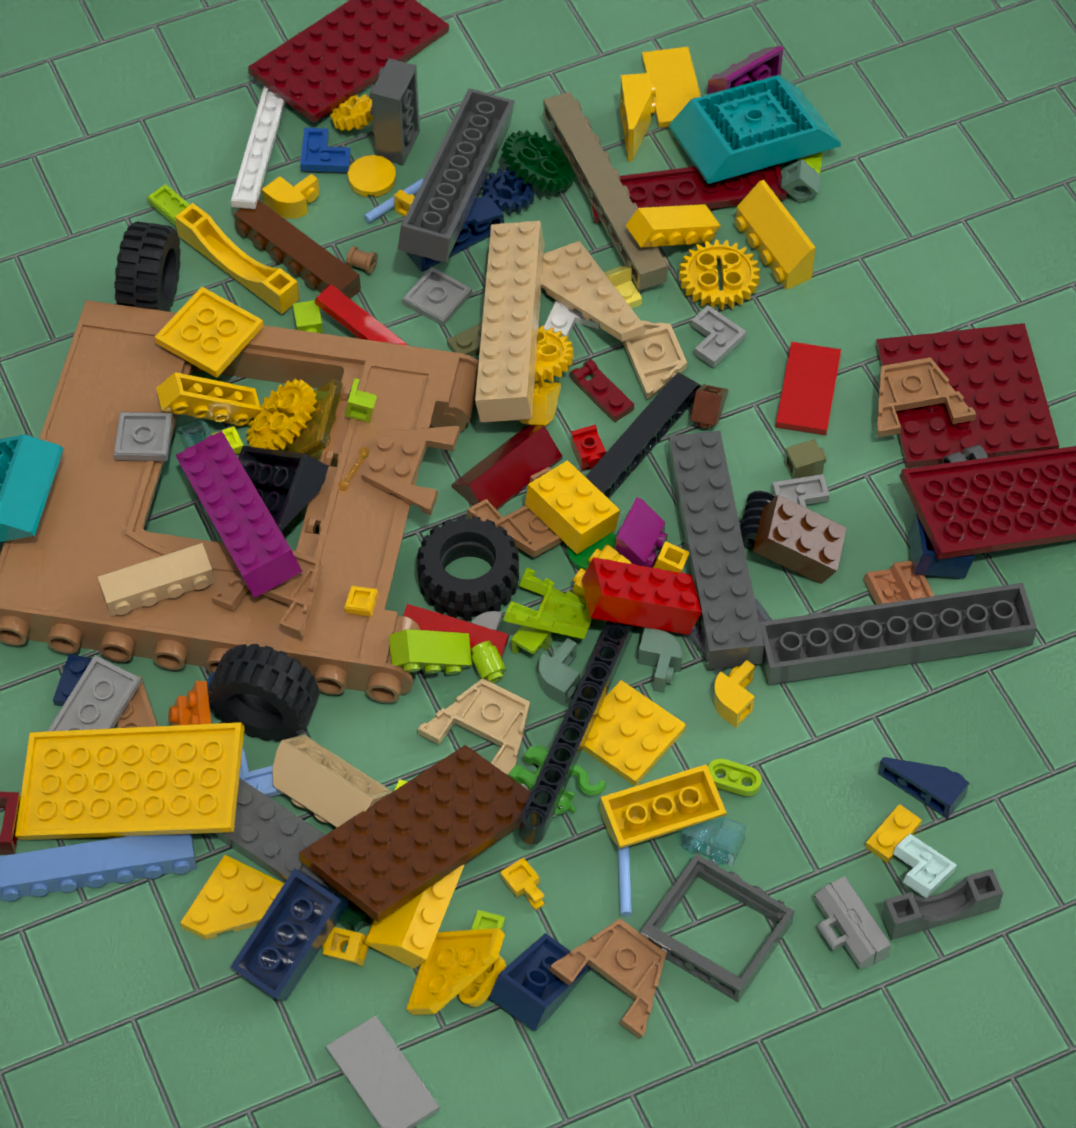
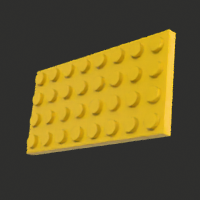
[15,722,245,840]

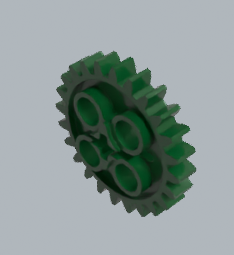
[501,130,576,193]

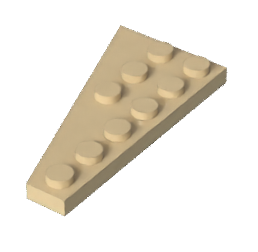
[541,241,645,342]

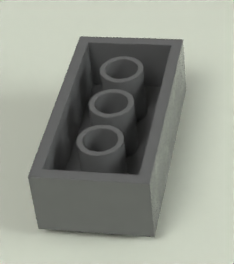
[369,58,420,166]

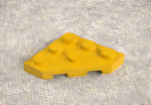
[180,855,284,940]
[406,928,505,1015]

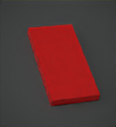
[776,342,841,435]

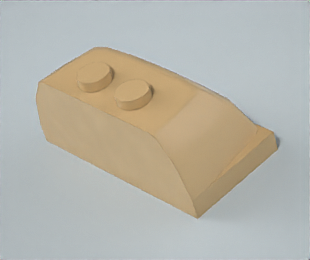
[272,735,393,827]

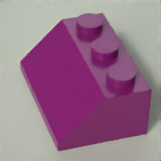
[707,46,783,95]

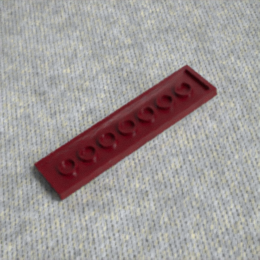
[589,164,787,223]

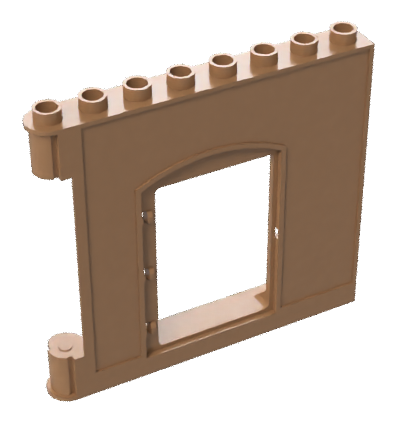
[0,300,479,703]

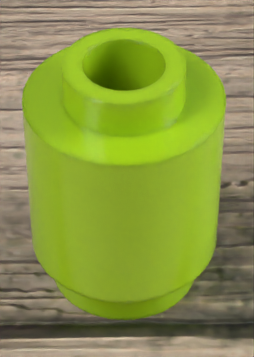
[471,641,506,683]

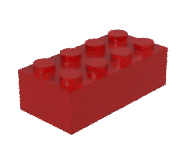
[581,557,702,635]

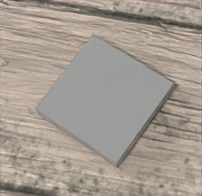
[402,267,472,326]
[114,412,173,461]

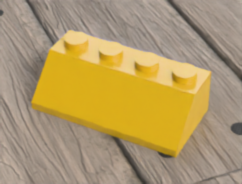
[734,180,816,290]
[599,764,727,849]
[364,863,465,969]

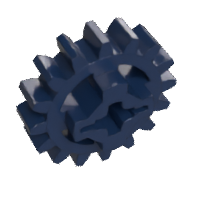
[483,167,536,214]

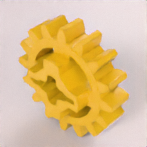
[331,94,374,131]

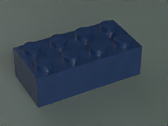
[230,868,350,1001]

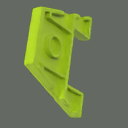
[503,567,592,639]

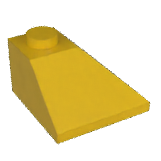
[519,381,561,426]

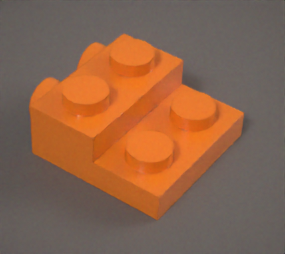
[168,681,211,726]

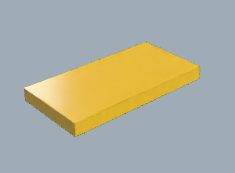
[642,47,701,128]

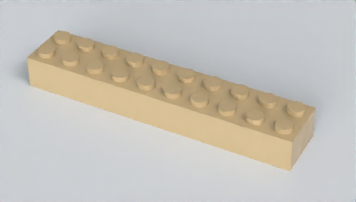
[475,221,544,423]

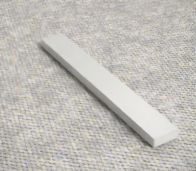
[231,86,286,209]

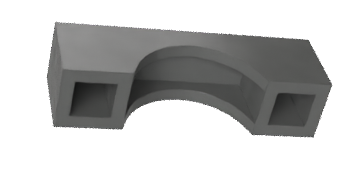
[881,869,1003,940]

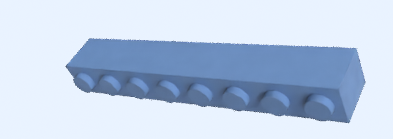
[0,834,197,901]

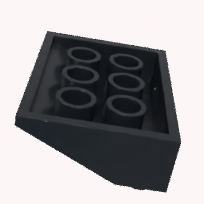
[238,446,329,531]

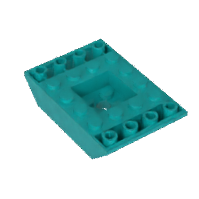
[669,75,841,184]
[0,434,64,542]

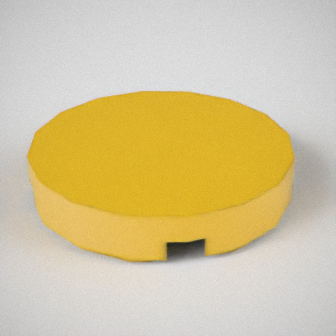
[348,155,396,197]

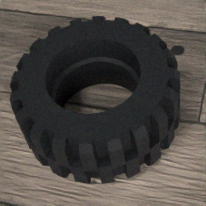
[114,221,181,312]
[417,516,519,620]
[207,644,319,742]

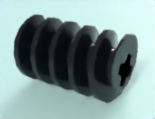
[740,491,776,549]

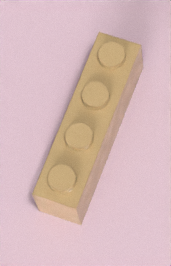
[98,543,215,617]

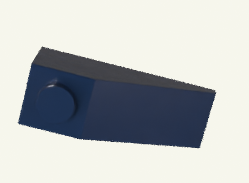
[878,757,969,819]

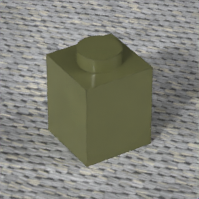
[784,439,827,479]

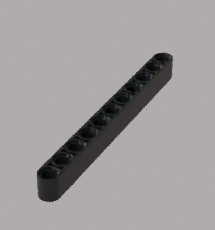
[519,621,634,845]

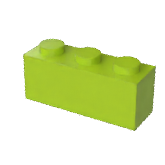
[389,629,472,675]

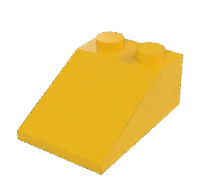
[620,73,656,162]

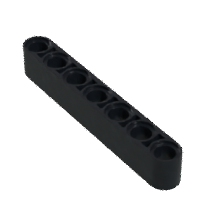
[585,372,701,499]

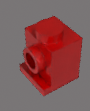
[571,424,606,470]

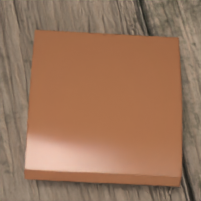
[863,560,934,605]

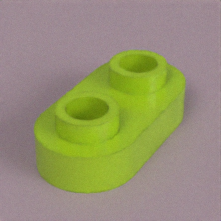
[708,758,762,797]

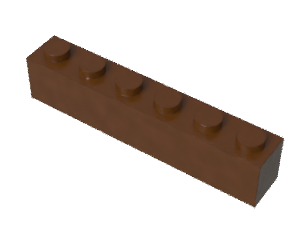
[234,199,361,299]

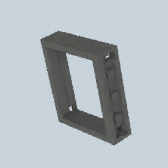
[641,854,794,1002]

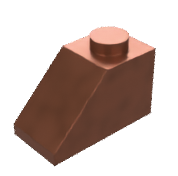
[691,384,728,428]

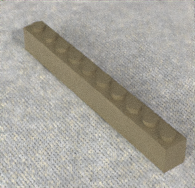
[543,92,670,291]

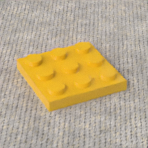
[154,287,264,378]
[582,680,686,786]

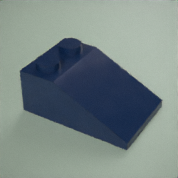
[488,933,591,1032]

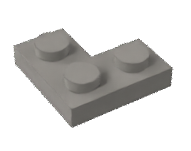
[691,305,747,368]
[772,474,830,508]

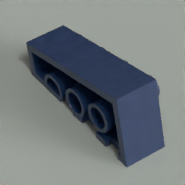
[406,195,504,272]

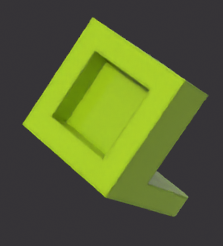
[345,378,377,423]
[511,625,552,655]

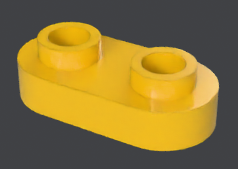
[459,955,506,1007]

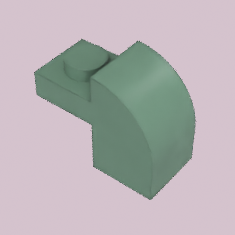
[638,627,682,693]
[539,638,580,706]

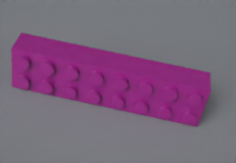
[175,430,303,598]

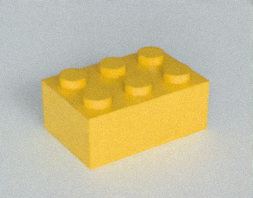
[525,460,620,554]

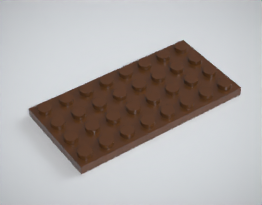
[299,745,531,922]

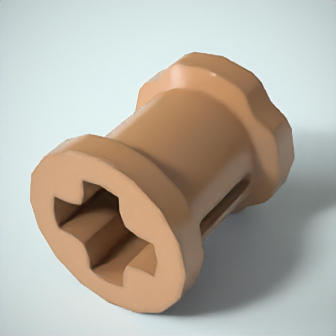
[346,246,378,274]

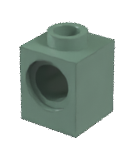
[781,159,821,203]

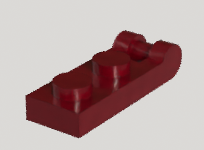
[569,359,634,423]

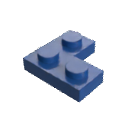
[300,128,351,172]

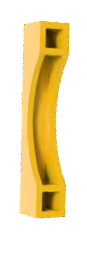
[175,203,300,314]

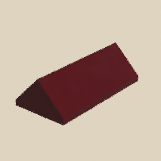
[451,425,562,510]

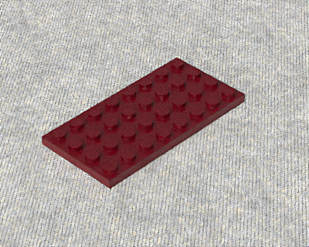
[248,0,449,123]
[899,446,1076,559]

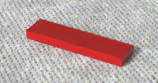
[314,284,409,346]
[403,604,510,659]

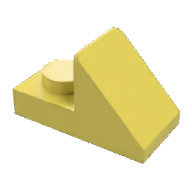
[604,266,642,308]

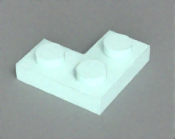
[893,834,957,898]

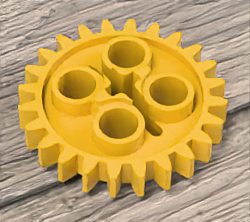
[679,239,760,310]
[535,325,574,385]
[246,379,317,450]

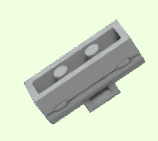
[814,876,891,969]

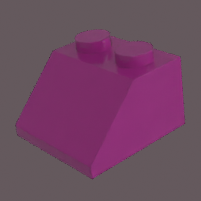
[616,497,668,568]

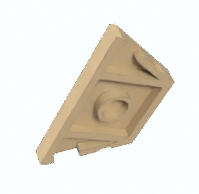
[623,320,687,399]

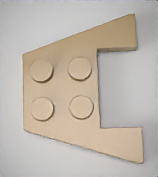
[418,679,530,775]

